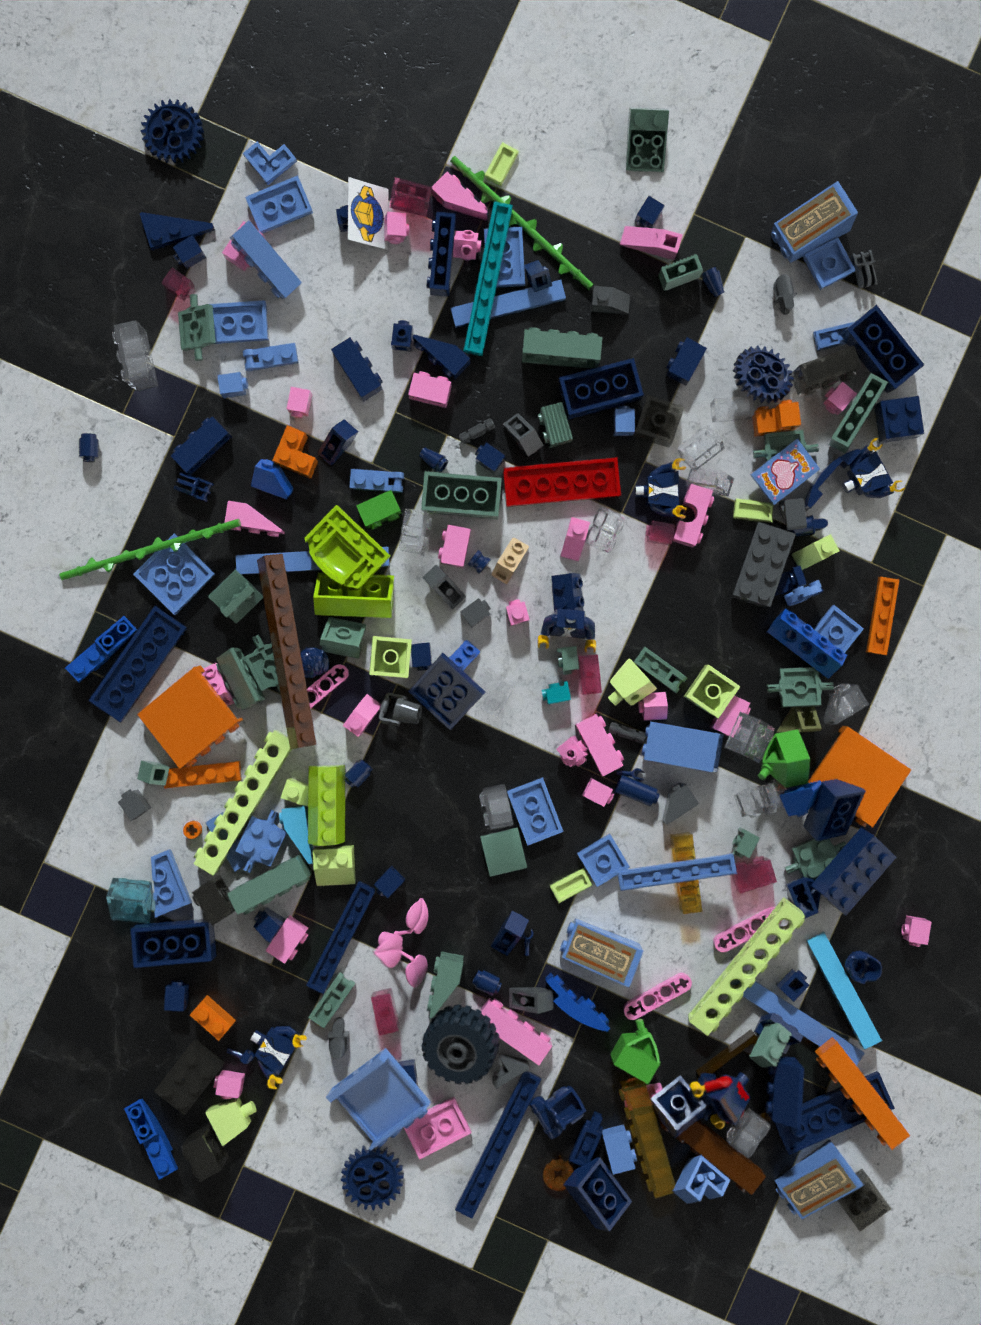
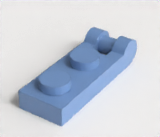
[242,343,299,371]
[350,469,404,493]

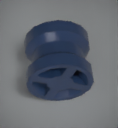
[467,550,491,574]

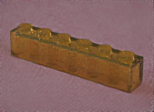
[619,1077,676,1198]

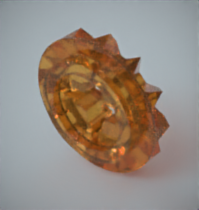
[543,1158,573,1191]

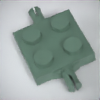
[178,294,216,361]
[752,430,819,462]
[244,635,280,692]
[767,667,834,708]
[784,838,846,880]

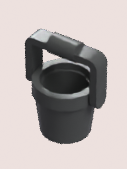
[379,693,422,726]

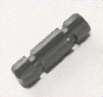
[459,418,495,444]
[608,722,646,744]

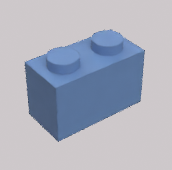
[602,1124,637,1174]

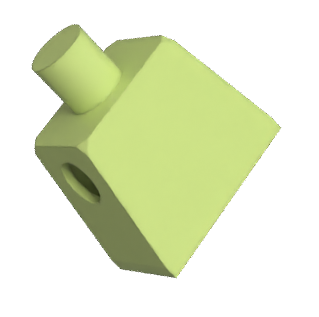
[608,658,657,706]
[206,1098,256,1146]

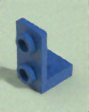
[449,640,480,671]

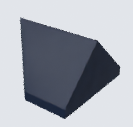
[786,877,821,919]

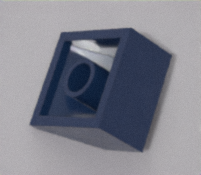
[650,1075,707,1138]

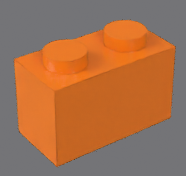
[190,995,236,1041]

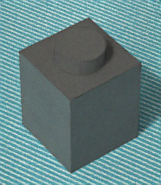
[460,598,491,628]
[118,789,151,821]

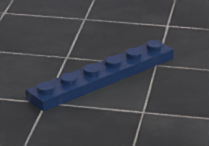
[306,881,376,994]

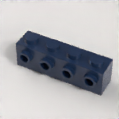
[426,212,456,297]

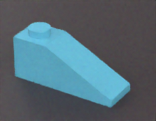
[279,805,313,864]

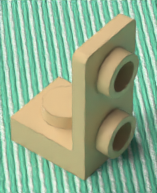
[491,537,529,584]

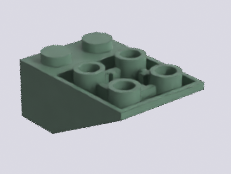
[626,107,669,172]
[427,952,464,1018]

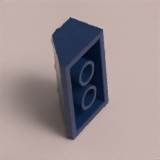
[803,779,866,841]
[766,1056,804,1129]
[563,1157,632,1232]

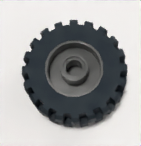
[421,1005,499,1084]

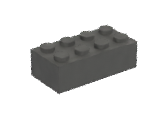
[732,522,796,609]

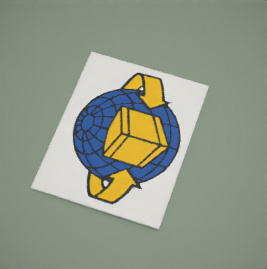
[348,177,388,250]

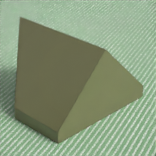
[777,706,822,732]

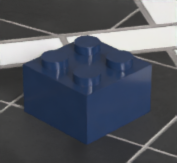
[874,396,925,443]

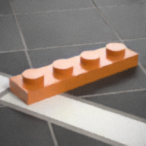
[866,576,899,655]
[164,761,242,789]

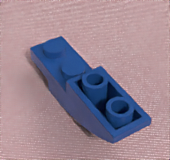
[65,616,137,683]
[545,973,610,1031]
[124,1099,178,1179]

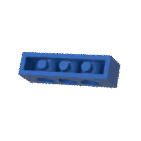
[767,608,847,679]

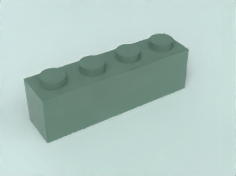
[829,373,888,454]

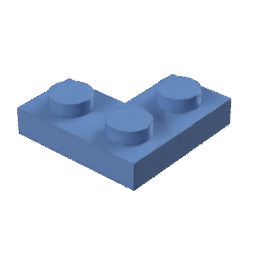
[243,141,297,185]

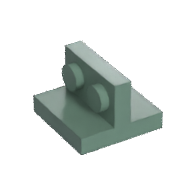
[208,569,263,624]
[320,617,366,659]

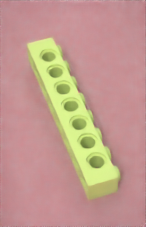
[193,730,292,876]
[688,897,805,1036]

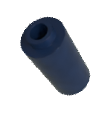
[614,774,660,807]

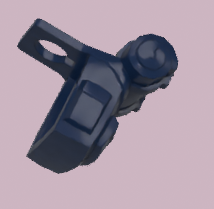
[529,1086,586,1139]

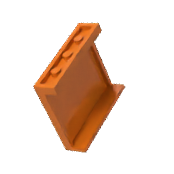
[137,665,243,769]
[808,726,911,827]

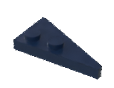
[140,212,215,250]

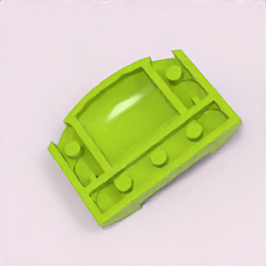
[305,505,391,590]

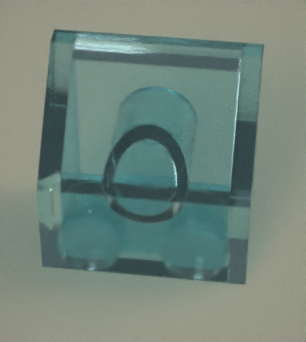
[106,878,153,923]

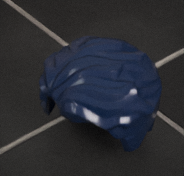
[301,647,329,678]
[845,951,882,984]

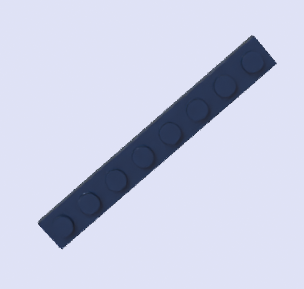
[455,1070,542,1219]

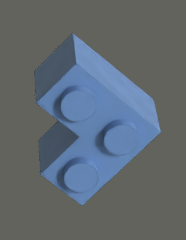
[673,1155,730,1204]

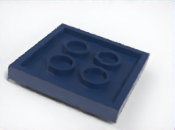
[408,653,486,730]

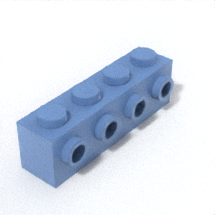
[230,220,302,299]

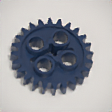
[140,99,204,164]
[733,345,794,404]
[341,1145,404,1211]

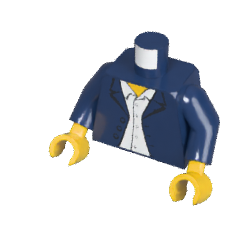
[842,438,905,498]
[635,458,687,519]
[537,609,597,653]
[250,1026,307,1089]

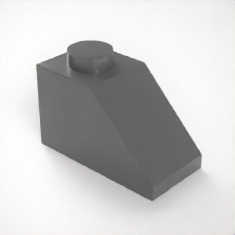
[591,286,630,315]
[503,413,544,456]
[422,565,466,609]
[662,783,699,825]
[509,987,553,1014]

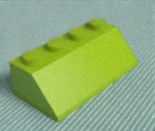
[313,573,394,618]
[308,765,345,846]

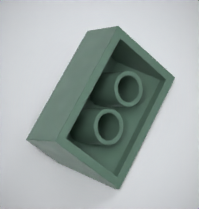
[216,647,266,710]

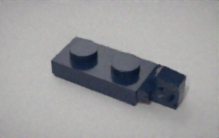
[569,1111,603,1166]

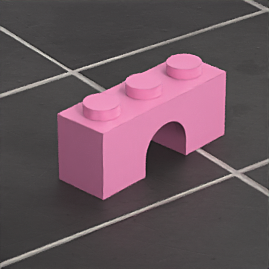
[671,484,714,548]

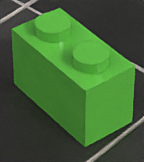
[356,490,402,530]

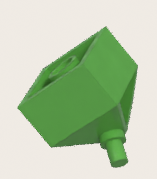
[758,729,810,788]
[610,1019,660,1084]

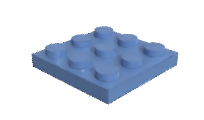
[133,534,216,615]

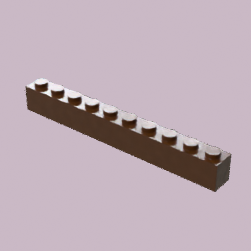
[257,554,317,750]

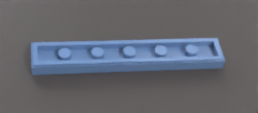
[451,280,566,328]
[617,853,737,891]

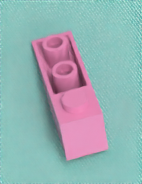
[431,172,488,221]
[620,226,683,260]
[224,501,285,537]

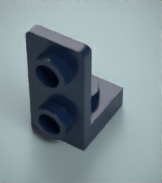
[774,565,807,596]

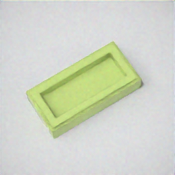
[484,142,519,186]
[733,498,774,523]
[550,868,593,903]

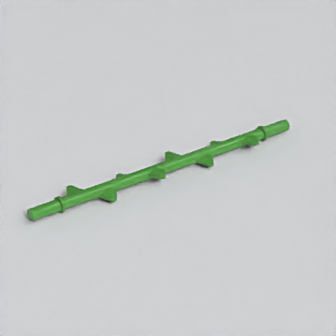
[450,156,594,290]
[59,519,241,580]

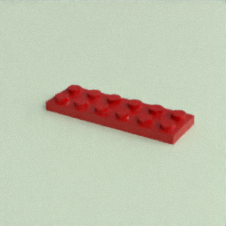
[503,458,621,507]

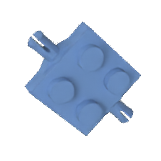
[235,809,287,873]

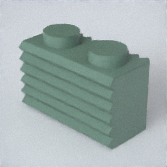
[658,254,703,291]
[538,402,573,448]
[749,1023,792,1067]

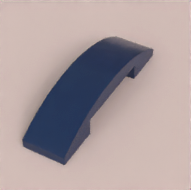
[804,449,861,511]

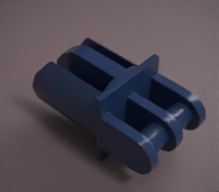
[174,471,214,502]
[788,515,828,536]

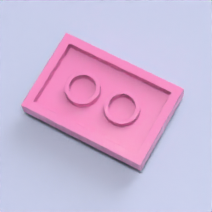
[404,1097,471,1160]

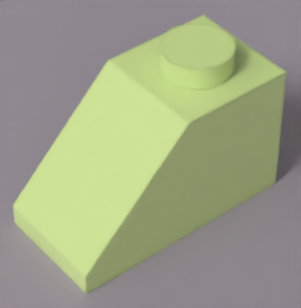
[791,534,839,570]
[281,778,308,806]

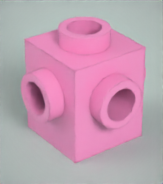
[453,230,481,260]
[556,736,589,767]

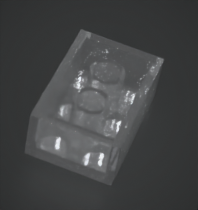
[112,320,159,391]

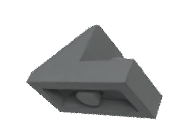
[778,498,807,530]
[492,1054,530,1089]

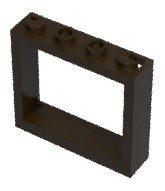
[696,1029,771,1139]

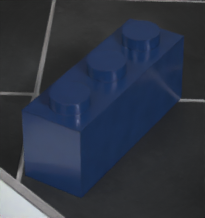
[331,337,383,402]
[171,416,232,475]

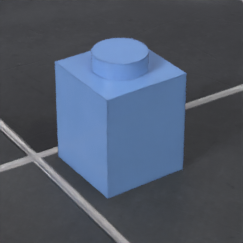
[217,372,248,398]
[613,406,635,436]

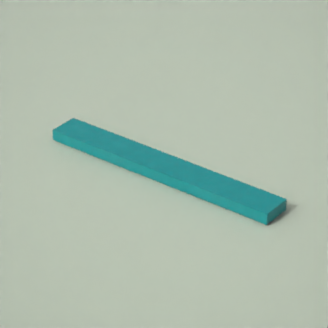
[463,201,513,356]

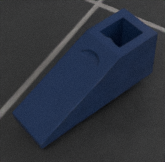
[412,334,470,380]

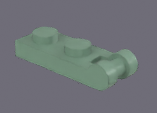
[633,647,688,694]
[308,972,355,1028]

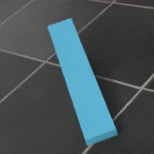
[806,932,882,1050]

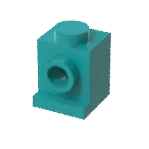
[541,681,571,704]

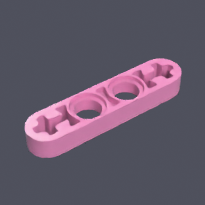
[307,664,349,709]
[713,907,782,952]
[623,973,692,1020]

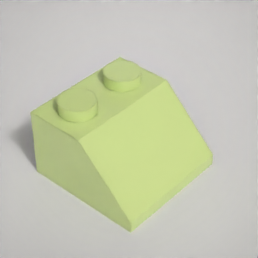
[369,636,412,678]
[683,665,740,719]
[313,845,356,886]

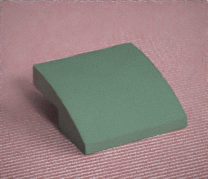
[480,828,527,877]

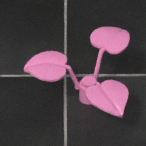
[374,898,428,988]

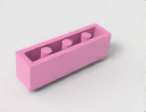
[480,997,552,1065]

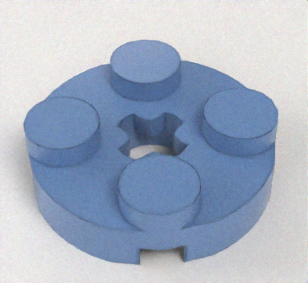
[784,580,824,606]

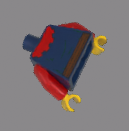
[690,1073,750,1129]

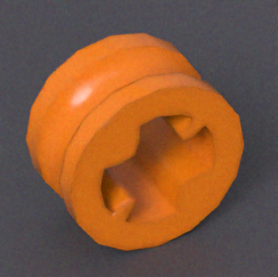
[183,821,202,839]

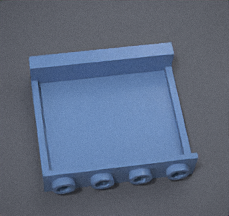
[326,1048,431,1151]

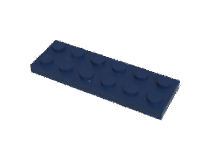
[89,606,187,722]
[774,1071,895,1155]

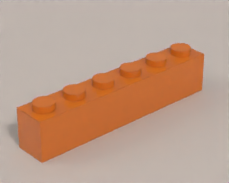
[815,1037,910,1150]

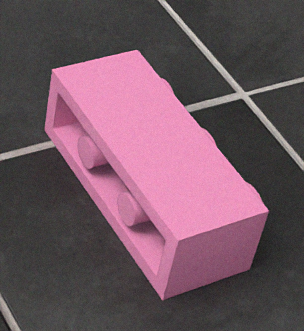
[575,714,624,776]

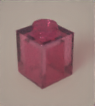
[161,268,195,301]
[645,521,675,546]

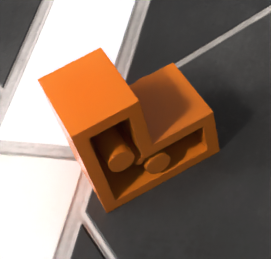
[752,400,801,437]
[272,425,318,479]

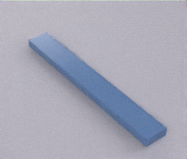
[236,547,390,575]
[730,979,865,1066]

